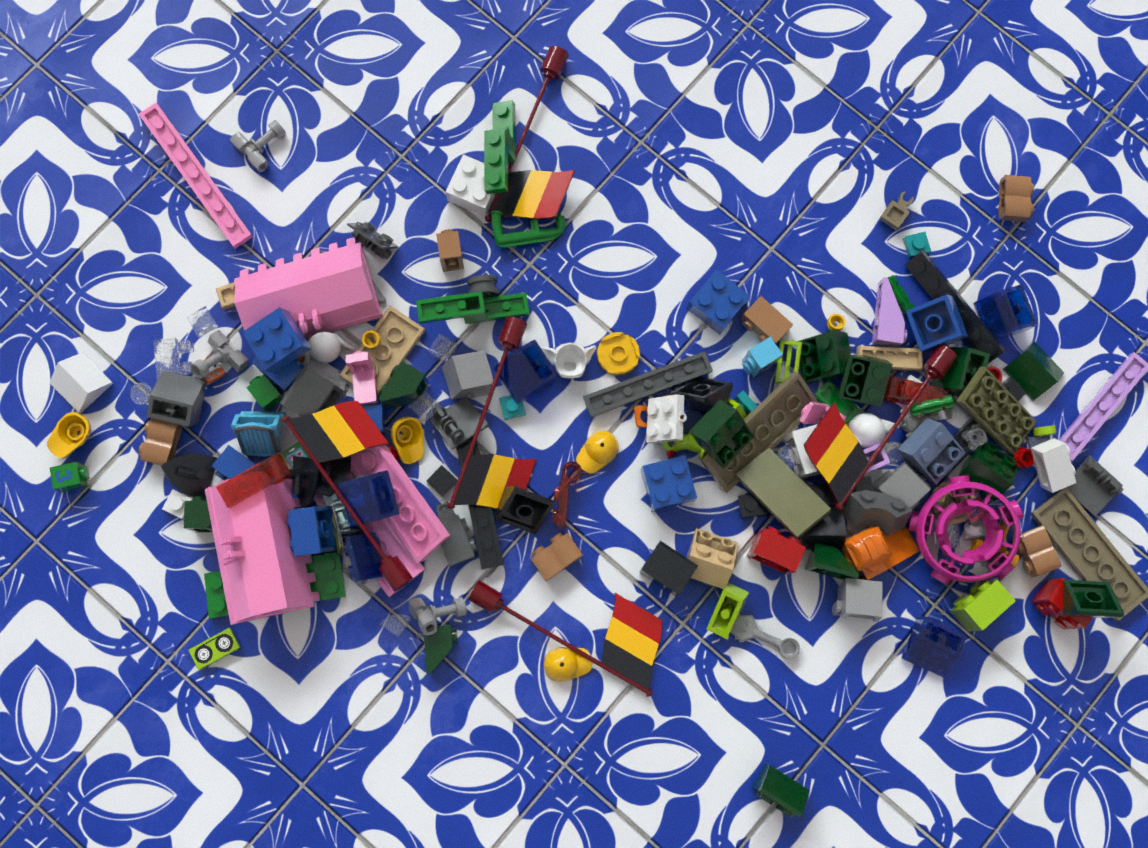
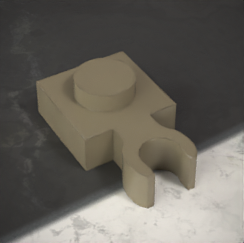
[879,191,914,231]

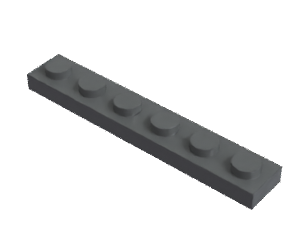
[583,351,713,418]

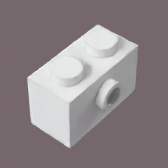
[1031,438,1076,493]

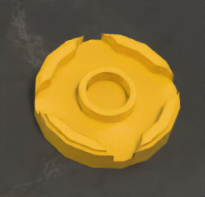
[597,332,640,376]

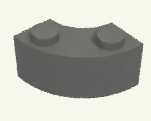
[843,490,913,535]

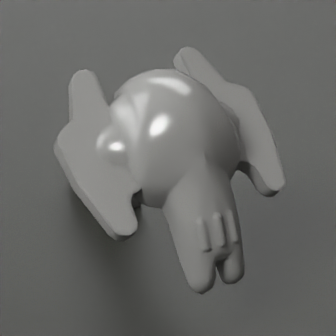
[899,408,956,438]

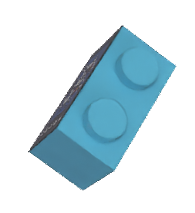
[742,336,783,378]

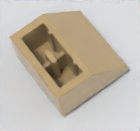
[686,528,738,589]

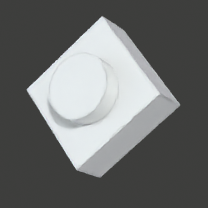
[162,489,192,520]

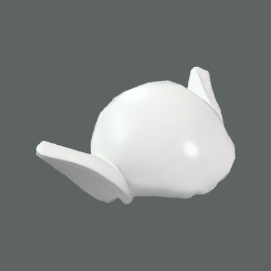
[303,332,355,366]
[541,343,596,379]
[849,413,900,448]

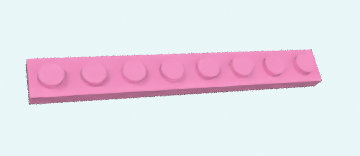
[139,103,253,249]

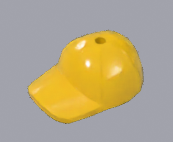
[47,412,91,458]
[391,417,424,464]
[576,430,619,474]
[544,647,593,682]

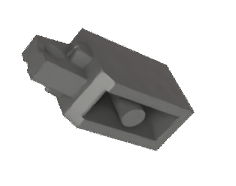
[436,501,478,568]

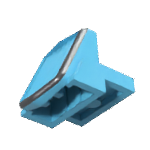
[231,411,286,457]

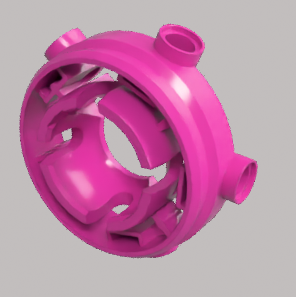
[908,475,1024,585]

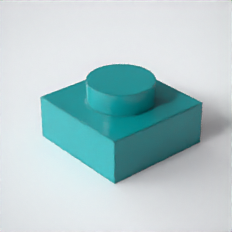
[903,232,931,259]
[734,390,757,415]
[499,393,526,420]

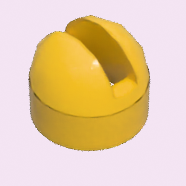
[827,314,846,331]
[362,330,381,349]

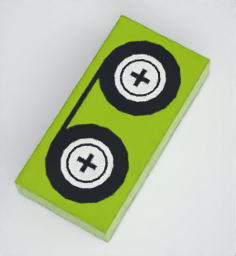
[189,627,241,670]

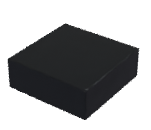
[427,465,458,497]

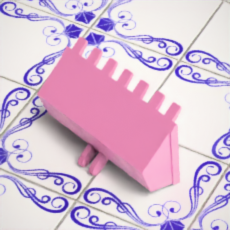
[234,237,383,340]
[205,472,320,625]

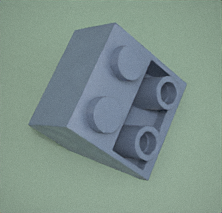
[897,418,966,485]

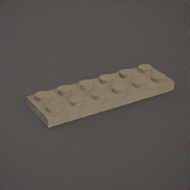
[700,371,819,493]
[1030,487,1148,621]

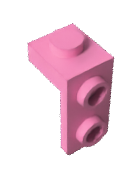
[345,351,378,405]
[800,402,847,425]

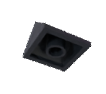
[670,377,733,412]
[495,486,555,534]
[798,506,847,550]
[639,541,698,597]

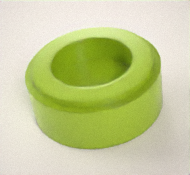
[1033,425,1057,437]

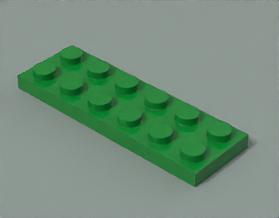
[204,552,346,619]

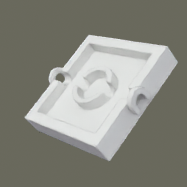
[646,394,687,443]

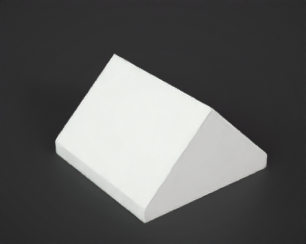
[49,352,113,414]

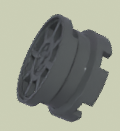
[467,275,499,298]

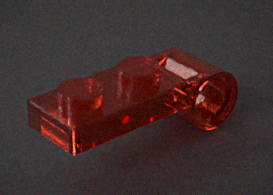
[883,376,949,411]
[216,454,292,509]
[552,461,582,529]

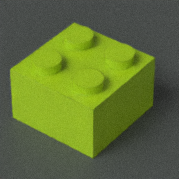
[950,580,1016,631]

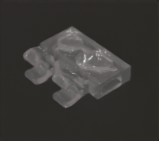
[153,337,194,381]

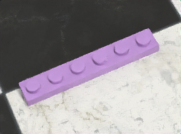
[1059,352,1148,462]

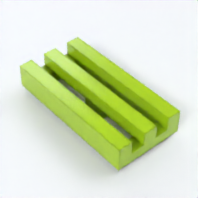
[774,339,802,383]

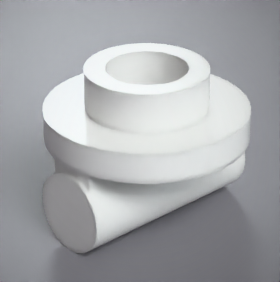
[962,520,986,540]

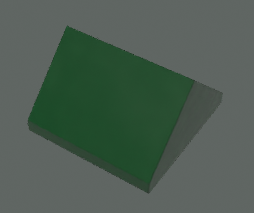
[1003,341,1064,401]
[1063,580,1124,618]

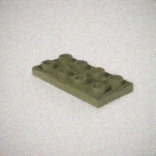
[956,367,1037,455]
[736,448,831,539]

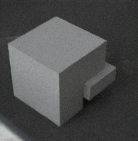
[442,350,493,400]
[872,460,931,510]
[832,578,882,622]

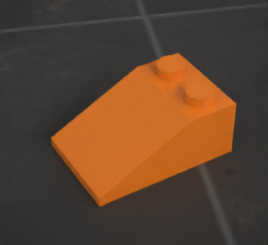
[842,525,920,580]

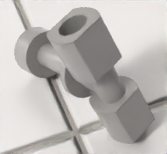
[230,120,286,173]
[190,330,249,379]
[409,597,467,635]

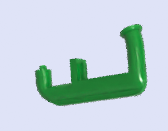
[490,210,566,248]

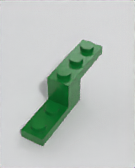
[484,100,516,194]
[416,291,529,324]

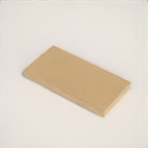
[339,305,426,399]

